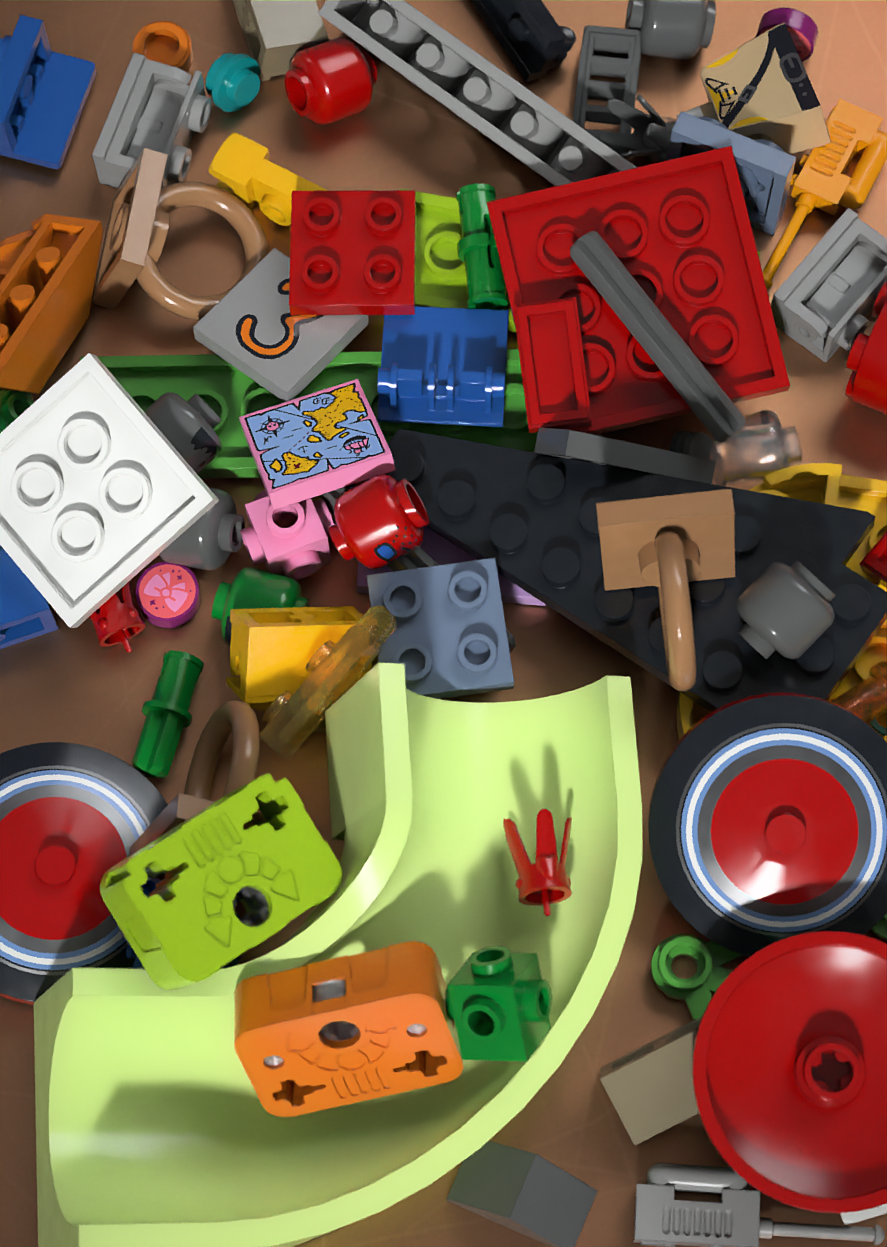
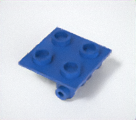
[377,306,509,427]

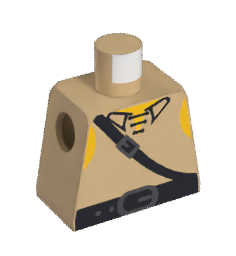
[677,23,831,154]

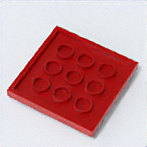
[487,146,790,435]

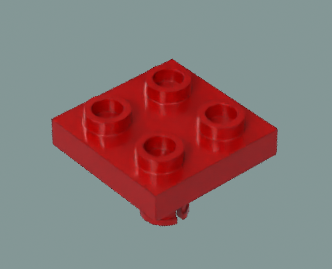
[289,190,416,315]

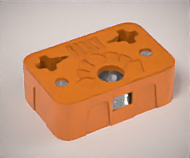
[234,941,463,1117]

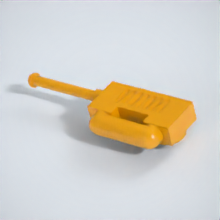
[763,99,887,290]

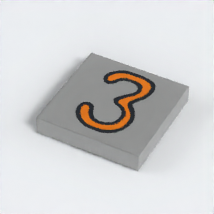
[193,248,369,402]

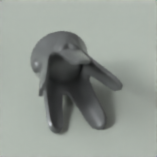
[597,94,676,163]

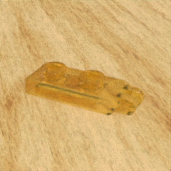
[258,606,397,759]

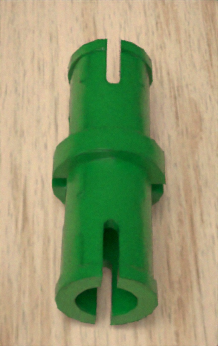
[456,183,508,310]

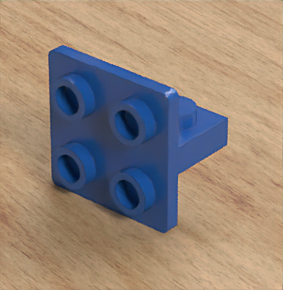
[0,15,97,169]

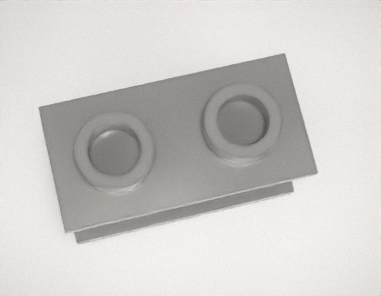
[92,53,212,189]
[771,208,887,363]

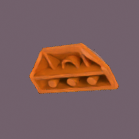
[0,213,103,394]

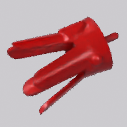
[89,582,146,653]
[503,808,572,917]

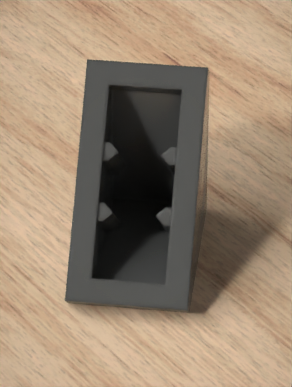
[447,1141,597,1247]

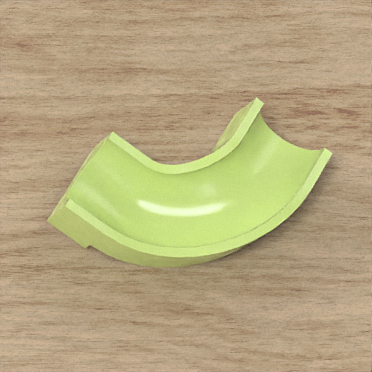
[34,663,643,1247]

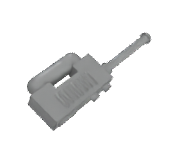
[633,1163,885,1247]

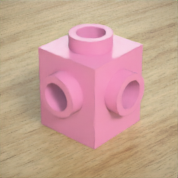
[240,489,334,580]

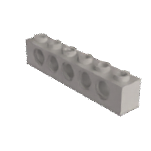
[318,0,637,186]

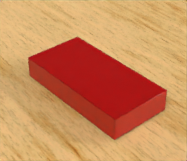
[513,297,592,433]

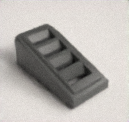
[573,25,642,159]

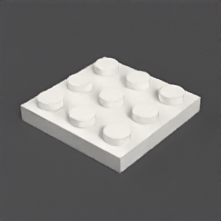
[0,353,219,628]

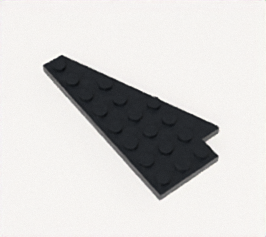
[363,429,887,712]

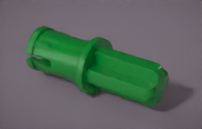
[132,650,204,779]

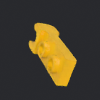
[208,132,329,226]

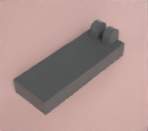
[534,427,716,484]

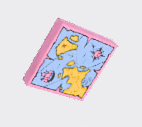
[239,379,396,510]

